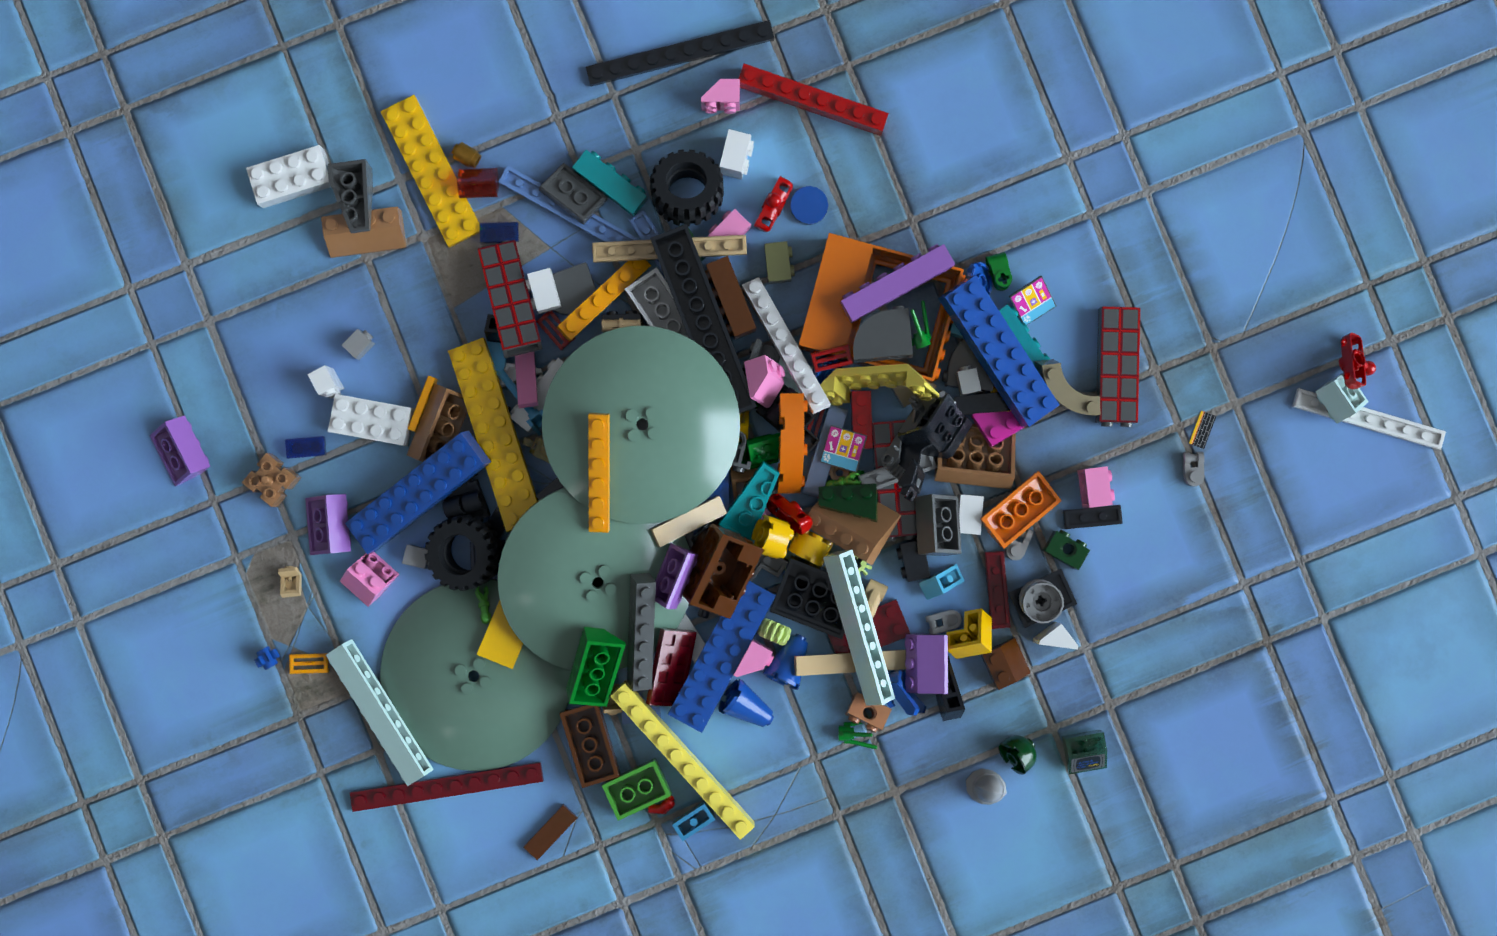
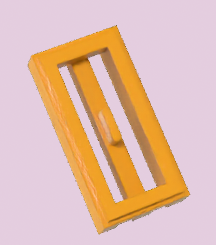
[289,653,329,674]

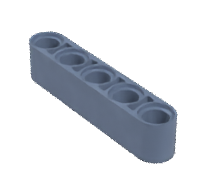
[802,404,848,499]

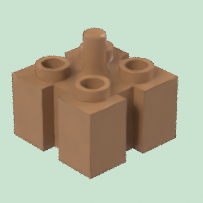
[242,453,302,507]

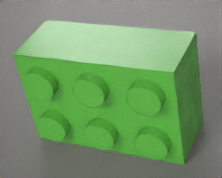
[601,758,672,821]

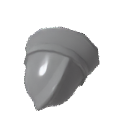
[966,769,1007,805]

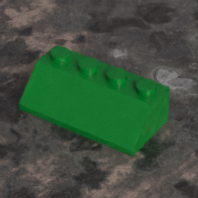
[566,627,626,707]

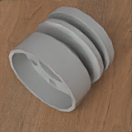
[1019,579,1064,623]

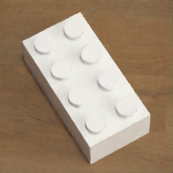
[246,145,331,208]
[625,267,688,338]
[328,394,415,447]

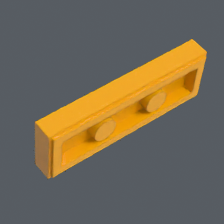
[408,376,438,432]

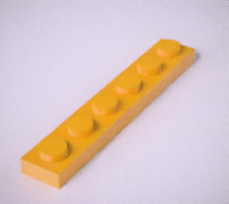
[556,260,651,342]
[588,413,610,533]

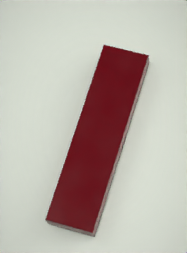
[984,551,1011,629]

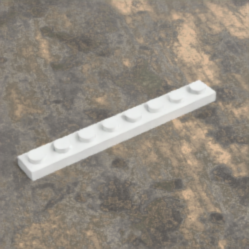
[742,277,831,414]

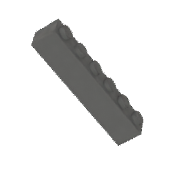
[627,573,656,691]

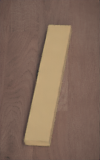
[794,650,906,676]

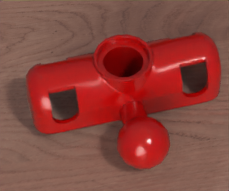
[754,176,793,232]
[1338,332,1376,389]
[767,494,813,537]

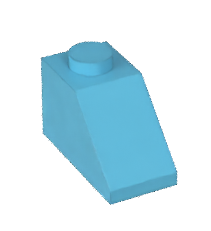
[919,564,965,600]

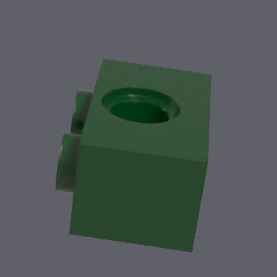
[1042,529,1090,570]

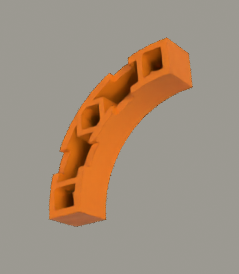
[777,393,808,494]

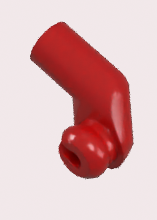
[648,796,675,814]

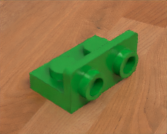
[745,433,780,465]

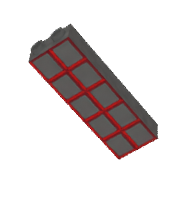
[478,240,543,358]
[1096,307,1140,427]
[872,420,917,541]

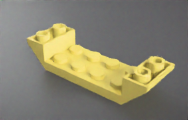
[820,364,939,406]

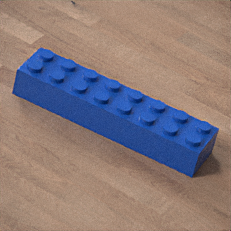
[938,275,1059,427]
[345,431,491,555]
[668,581,776,733]

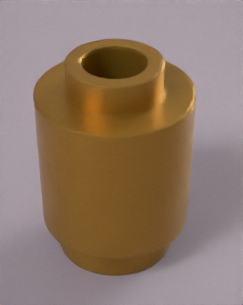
[451,142,482,168]

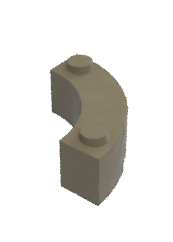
[1035,359,1101,415]

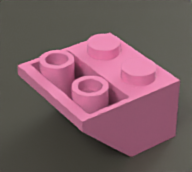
[701,79,740,114]
[340,552,399,607]

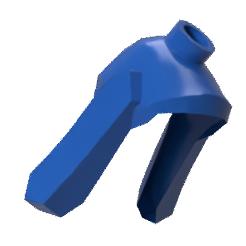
[887,669,927,716]

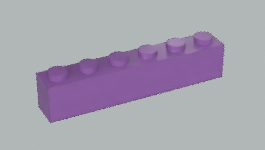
[840,244,955,323]

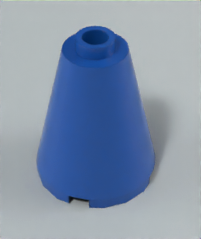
[763,634,808,690]
[718,679,774,727]

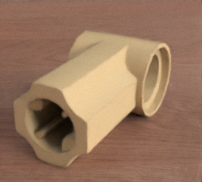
[864,579,888,619]

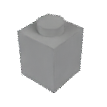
[342,329,375,360]
[955,365,981,396]
[402,544,429,569]

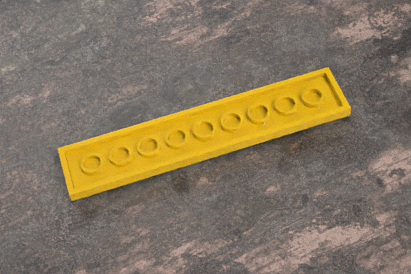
[448,338,538,532]

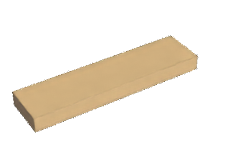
[650,496,727,547]

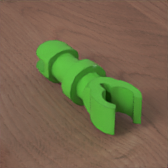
[825,472,861,486]
[475,586,491,624]

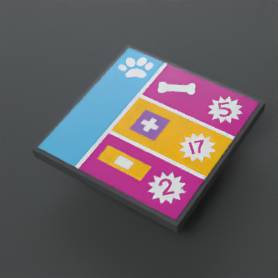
[1009,276,1056,325]
[820,425,867,472]

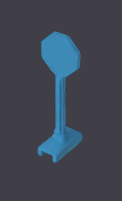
[487,342,543,436]

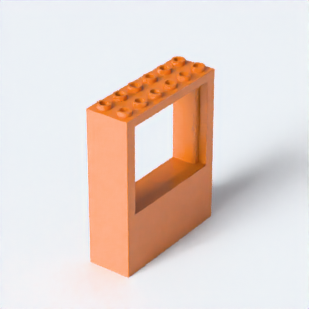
[798,233,966,383]

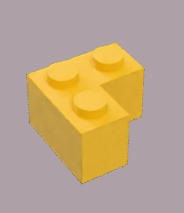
[946,608,992,659]

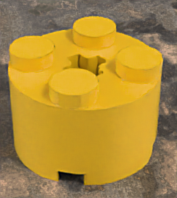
[751,515,794,559]
[788,528,834,567]

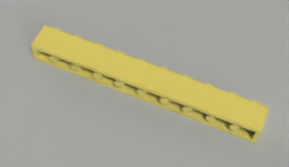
[610,680,755,840]

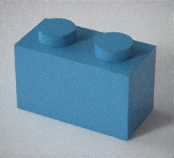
[672,800,715,841]

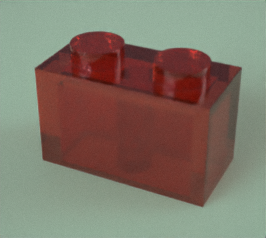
[457,168,499,198]

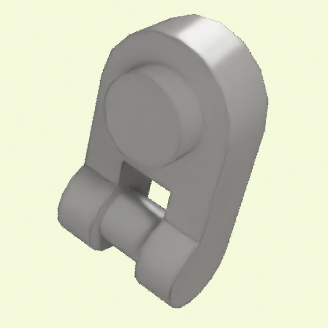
[1182,452,1205,487]
[1005,529,1033,560]
[925,610,962,634]

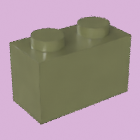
[764,241,795,284]

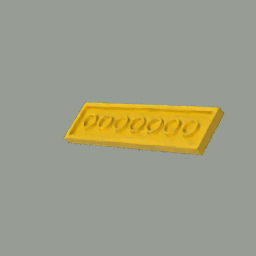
[380,95,483,248]

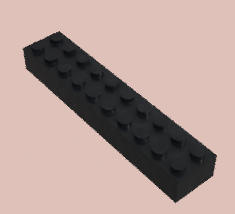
[650,224,757,414]

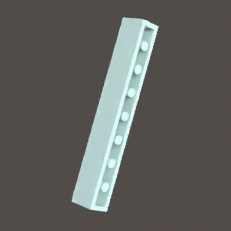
[823,549,895,706]
[326,639,434,786]

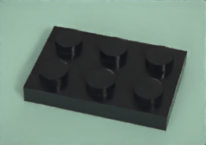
[1008,569,1077,628]

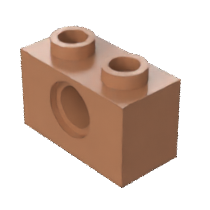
[845,692,892,733]

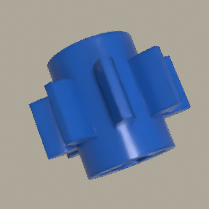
[254,646,280,670]

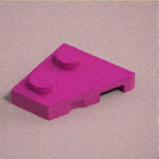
[971,411,1024,447]

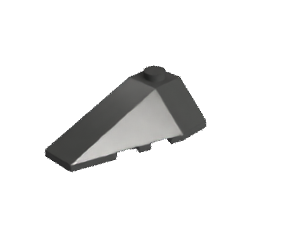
[328,159,373,233]

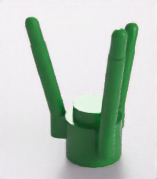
[911,300,932,349]
[839,717,878,749]

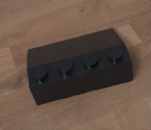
[770,555,863,639]

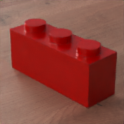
[850,391,873,450]

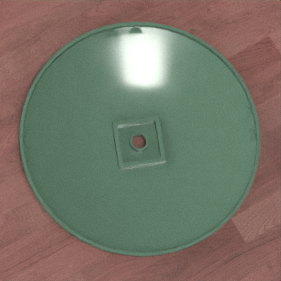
[542,326,740,524]
[498,487,690,670]
[380,579,571,771]

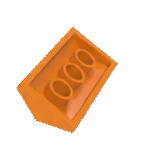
[980,471,1062,549]

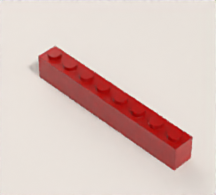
[738,64,889,136]

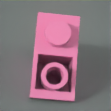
[708,209,751,237]

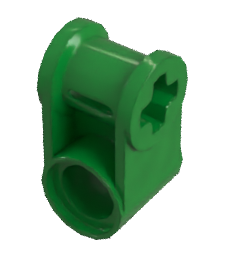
[985,252,1012,291]

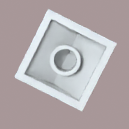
[1033,622,1078,650]

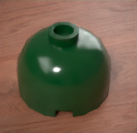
[998,735,1037,775]

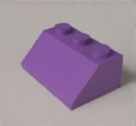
[150,415,211,487]
[305,494,351,555]
[655,543,698,609]
[905,633,948,694]

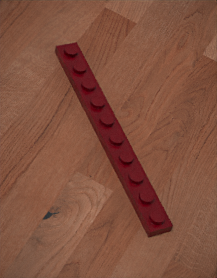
[350,762,544,812]

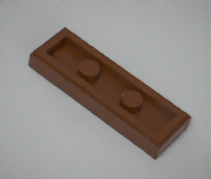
[523,804,578,860]

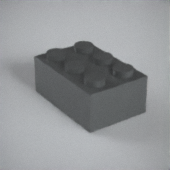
[915,494,962,556]

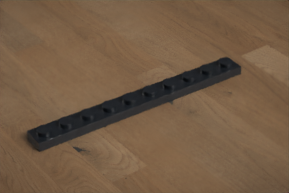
[586,20,774,87]

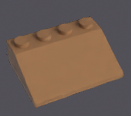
[934,424,1016,489]
[808,502,902,565]

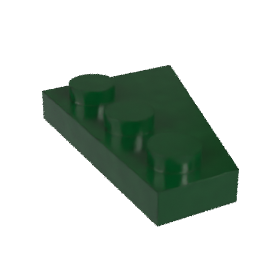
[818,484,877,522]

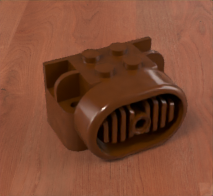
[682,524,764,619]

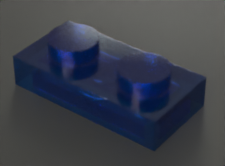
[480,222,519,243]
[285,436,327,459]

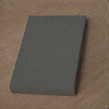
[539,163,608,225]

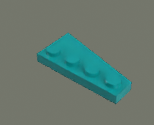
[719,461,780,541]

